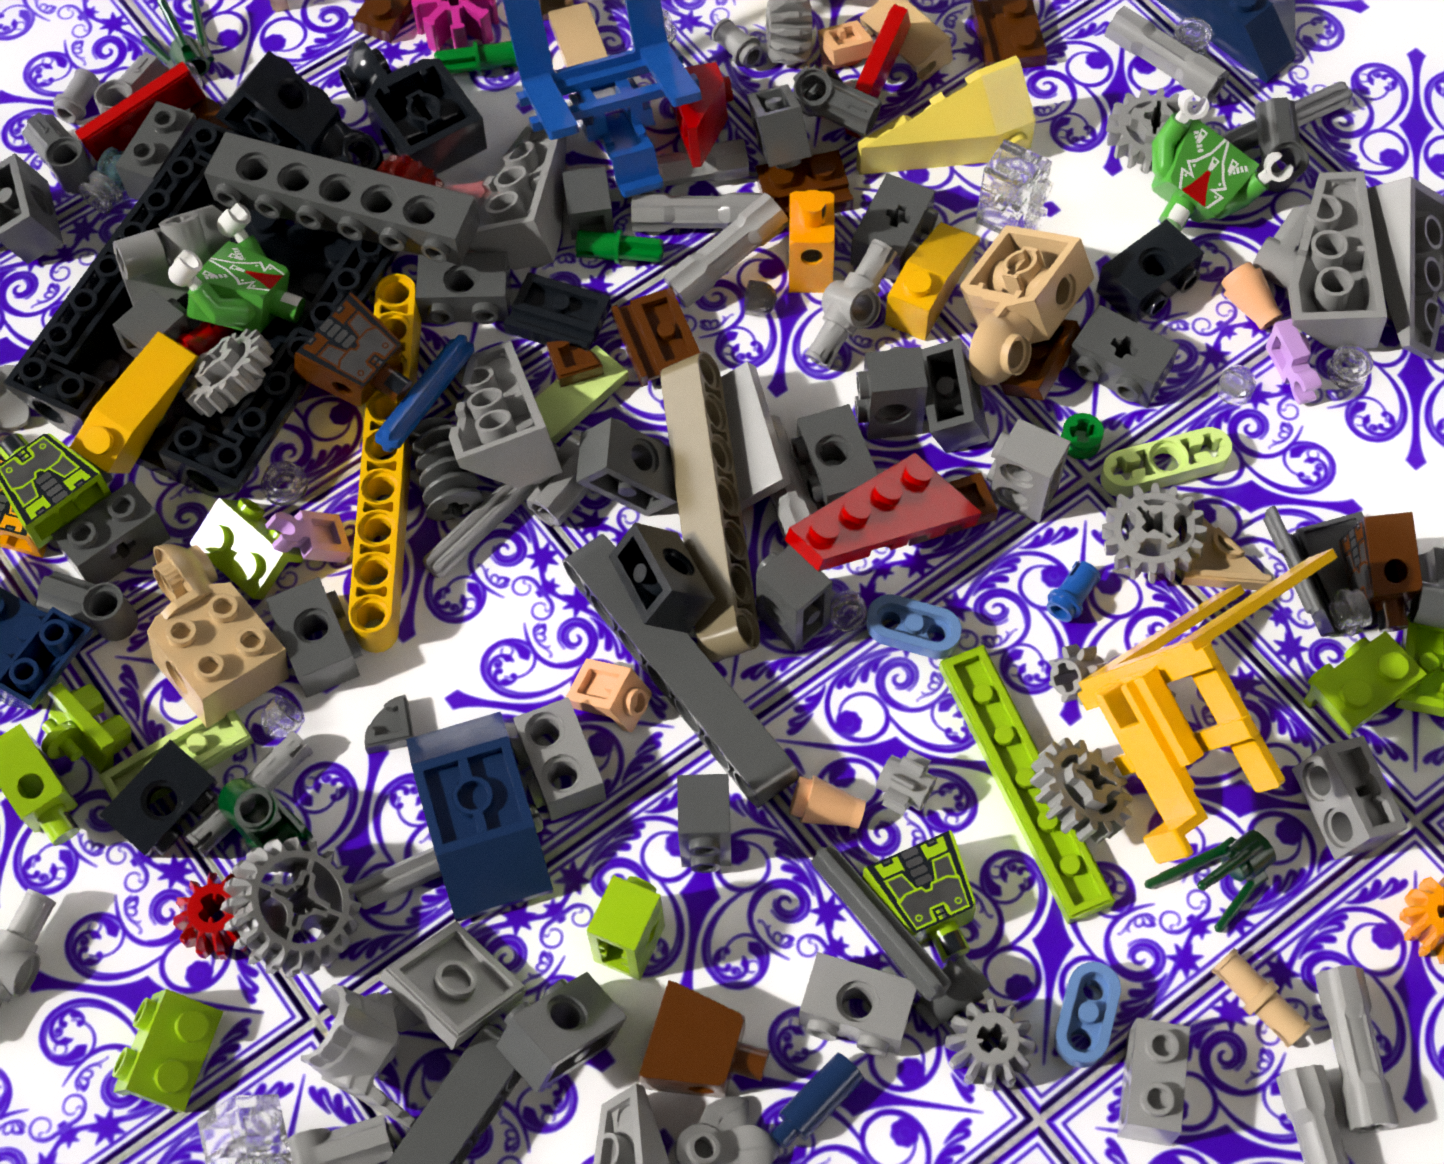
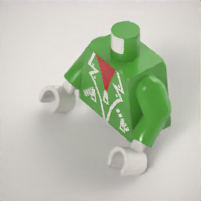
[1151,89,1293,231]
[168,203,306,333]

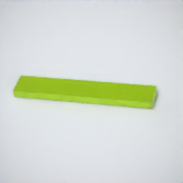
[939,644,1116,925]

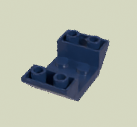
[0,587,94,710]
[406,711,554,922]

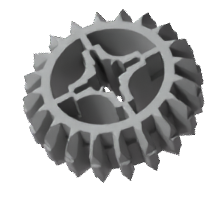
[220,837,362,978]

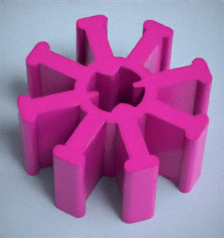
[411,0,499,52]

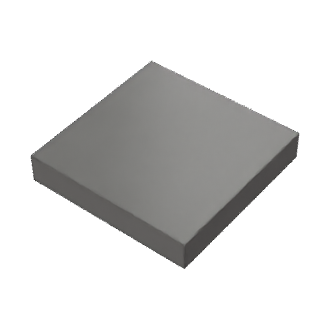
[380,921,527,1050]

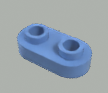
[866,594,962,659]
[1054,962,1121,1068]

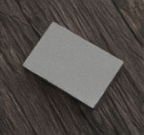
[721,362,791,511]

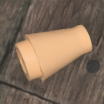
[1221,262,1283,331]
[789,775,866,829]

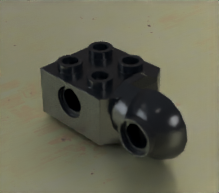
[338,39,487,183]
[215,51,385,173]

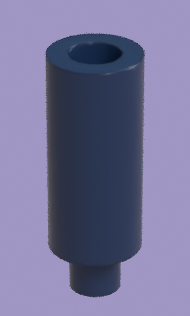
[771,1052,865,1149]

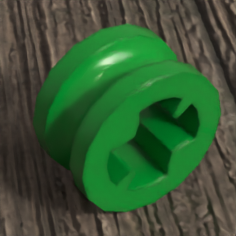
[1061,413,1104,460]

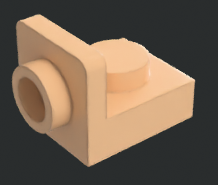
[818,20,874,69]
[565,658,652,732]

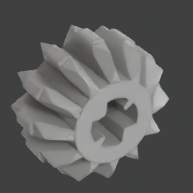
[765,0,813,65]
[945,998,1036,1092]

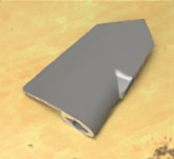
[113,205,231,306]

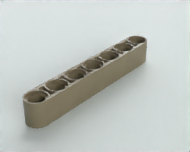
[660,351,760,663]

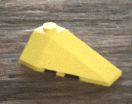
[856,56,1036,175]

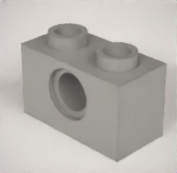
[799,952,917,1057]

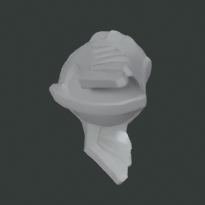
[300,984,424,1128]

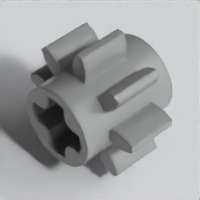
[1049,644,1108,705]
[875,750,937,816]

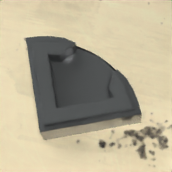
[364,694,414,754]

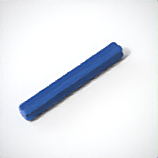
[375,334,474,453]

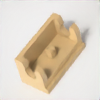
[860,0,953,82]

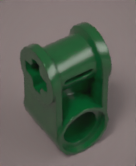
[218,778,314,873]

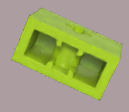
[586,875,665,981]

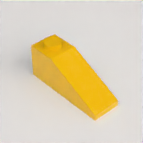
[885,222,980,341]
[69,331,199,474]

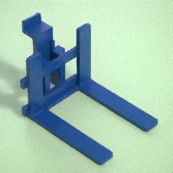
[502,0,702,198]

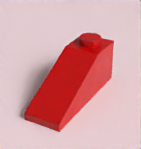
[671,62,733,168]

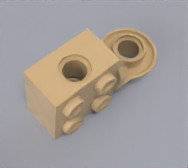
[960,225,1095,387]
[147,544,289,728]

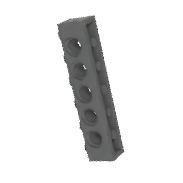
[204,132,480,265]

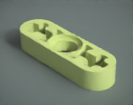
[1100,427,1232,497]

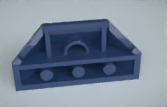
[1157,0,1296,84]

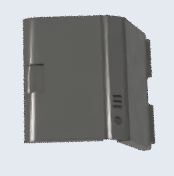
[1263,506,1410,637]

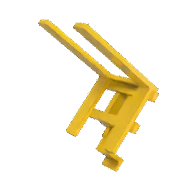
[1077,548,1338,864]

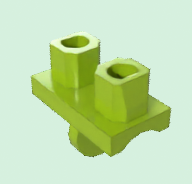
[41,683,132,774]

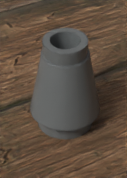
[913,954,991,1031]

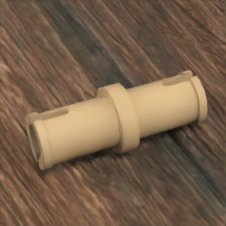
[1211,948,1311,1048]

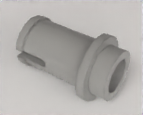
[711,18,763,68]
[53,68,100,124]

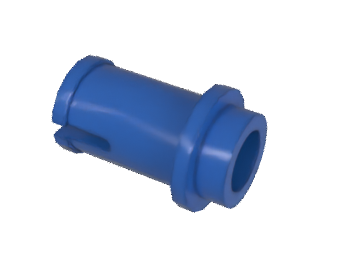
[1047,561,1101,622]

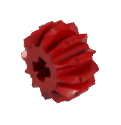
[173,871,247,961]

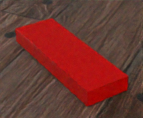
[844,4,911,139]
[75,61,206,166]

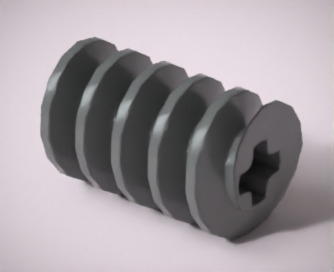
[408,417,483,521]

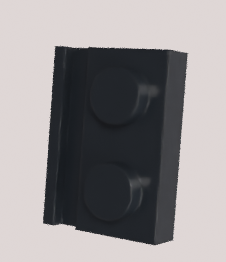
[504,272,611,351]

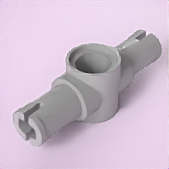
[804,239,898,369]
[0,889,57,1007]

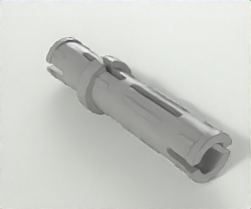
[182,731,313,858]

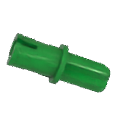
[434,40,517,75]
[575,229,664,265]

